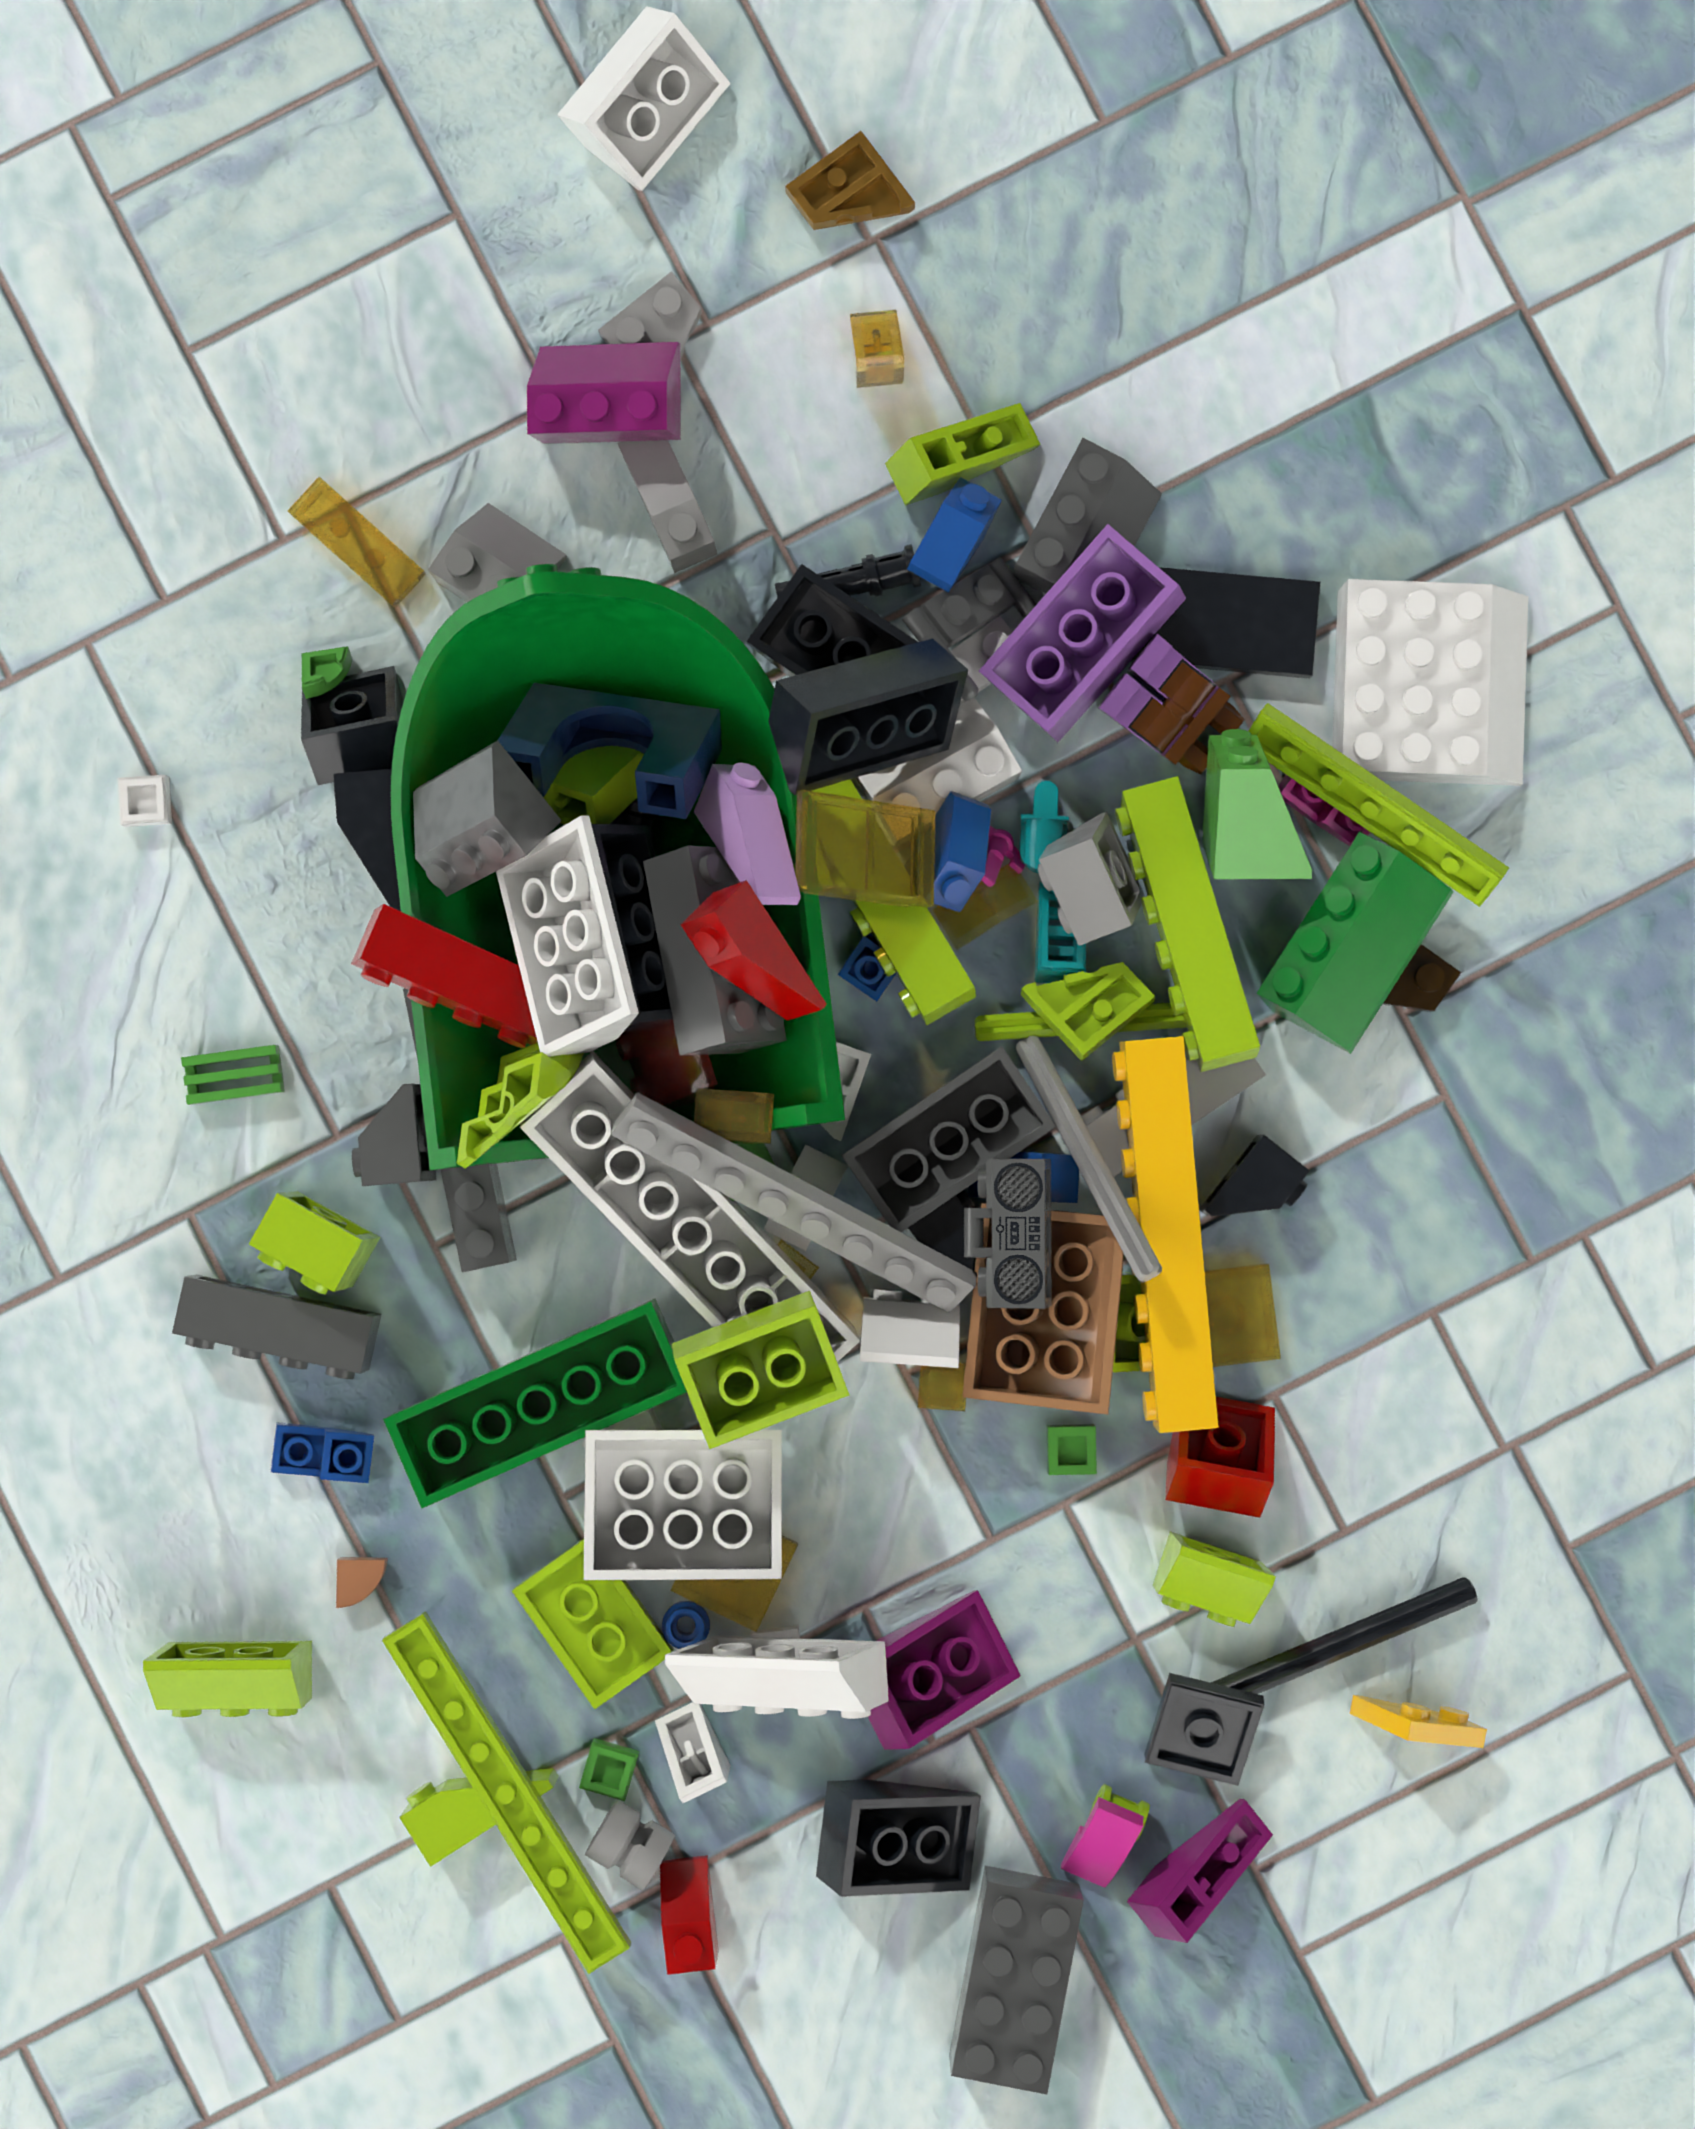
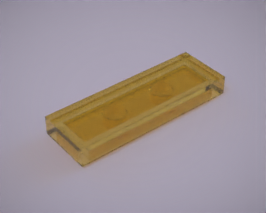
[287,477,426,609]

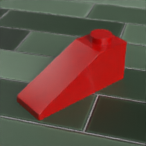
[680,880,827,1021]

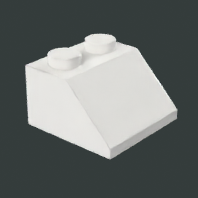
[860,1289,960,1368]

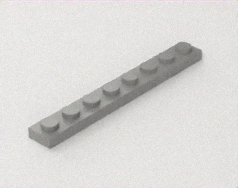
[611,1092,977,1313]

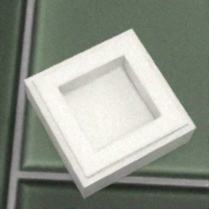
[118,775,172,827]

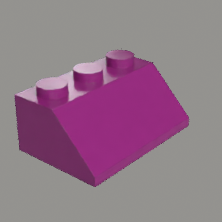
[527,342,681,444]

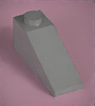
[617,440,717,573]

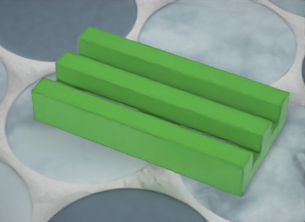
[181,1045,285,1105]

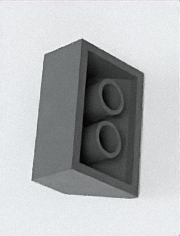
[1013,438,1162,594]

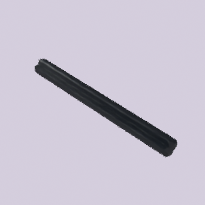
[1210,1577,1478,1694]

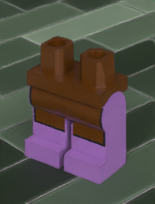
[1097,634,1245,775]

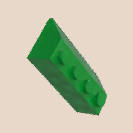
[1256,832,1454,1054]

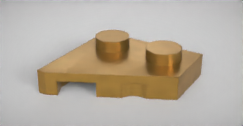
[785,131,915,230]

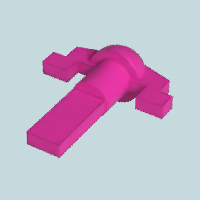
[981,826,1025,887]

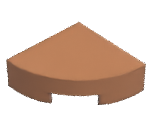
[336,1557,388,1608]

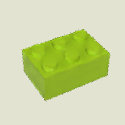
[671,1290,850,1450]

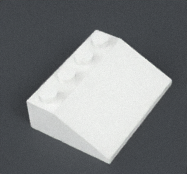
[496,815,639,1057]
[584,1430,782,1580]

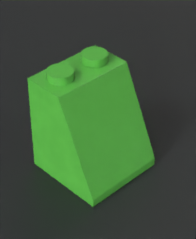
[1202,729,1312,879]

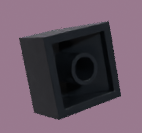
[301,666,403,785]

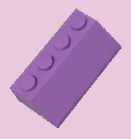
[979,524,1186,742]

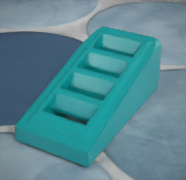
[1034,881,1086,983]

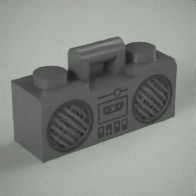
[964,1159,1052,1309]

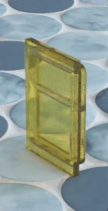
[795,790,935,908]

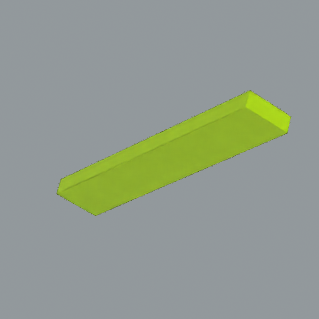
[1248,703,1509,907]

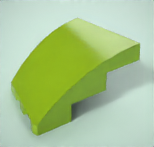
[457,1043,584,1169]

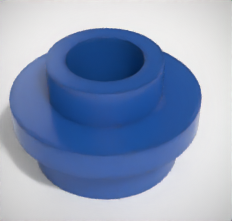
[662,1601,710,1649]

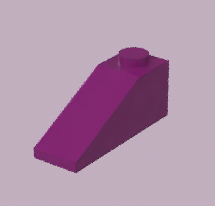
[1127,1799,1273,1943]

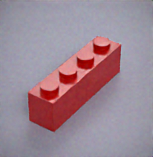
[351,904,538,1048]

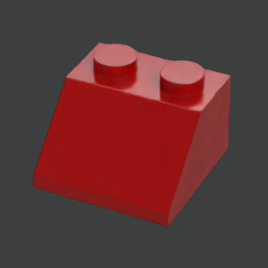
[1165,1397,1275,1518]

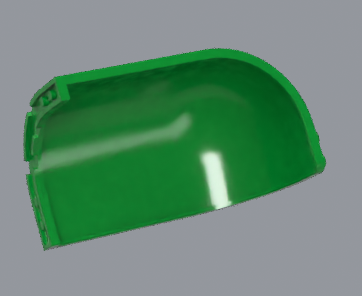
[391,564,845,1170]

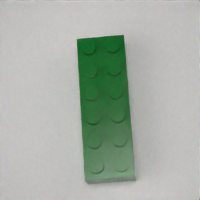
[383,1298,687,1509]

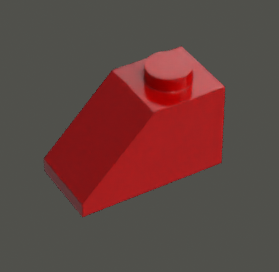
[660,1855,719,1975]

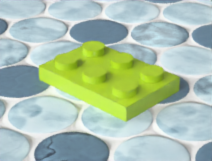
[512,1538,674,1710]

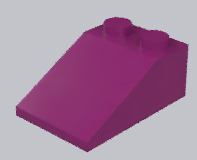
[868,1590,1021,1750]

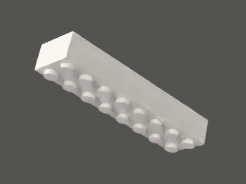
[520,1051,860,1362]

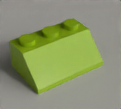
[143,1641,312,1717]

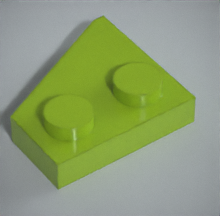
[1021,962,1155,1061]

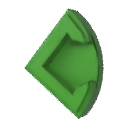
[301,646,352,699]

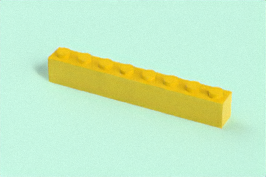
[1112,1036,1218,1433]

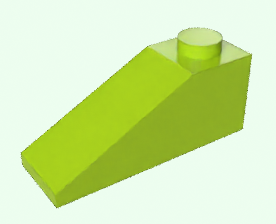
[885,403,1041,506]
[399,1768,559,1867]

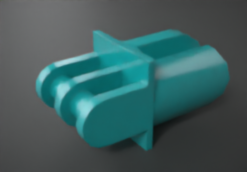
[1019,781,1069,874]

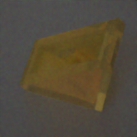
[850,310,904,388]
[932,863,1038,951]
[694,1088,774,1144]

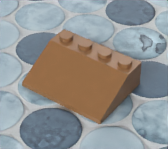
[963,1203,1124,1415]

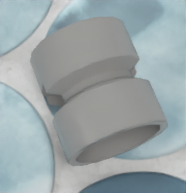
[585,1799,675,1891]

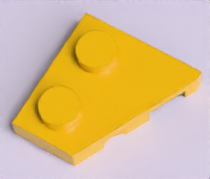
[1350,1695,1487,1748]

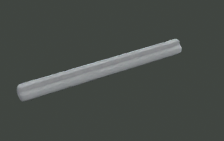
[1016,1036,1162,1282]

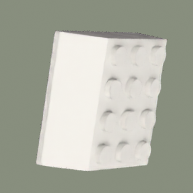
[1333,579,1528,786]

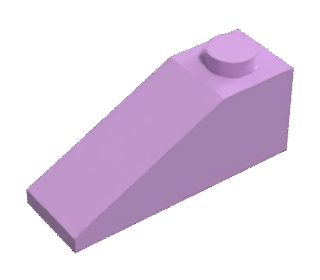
[694,763,801,905]

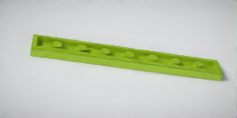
[382,1611,631,1974]

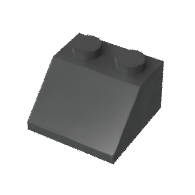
[352,1083,436,1186]

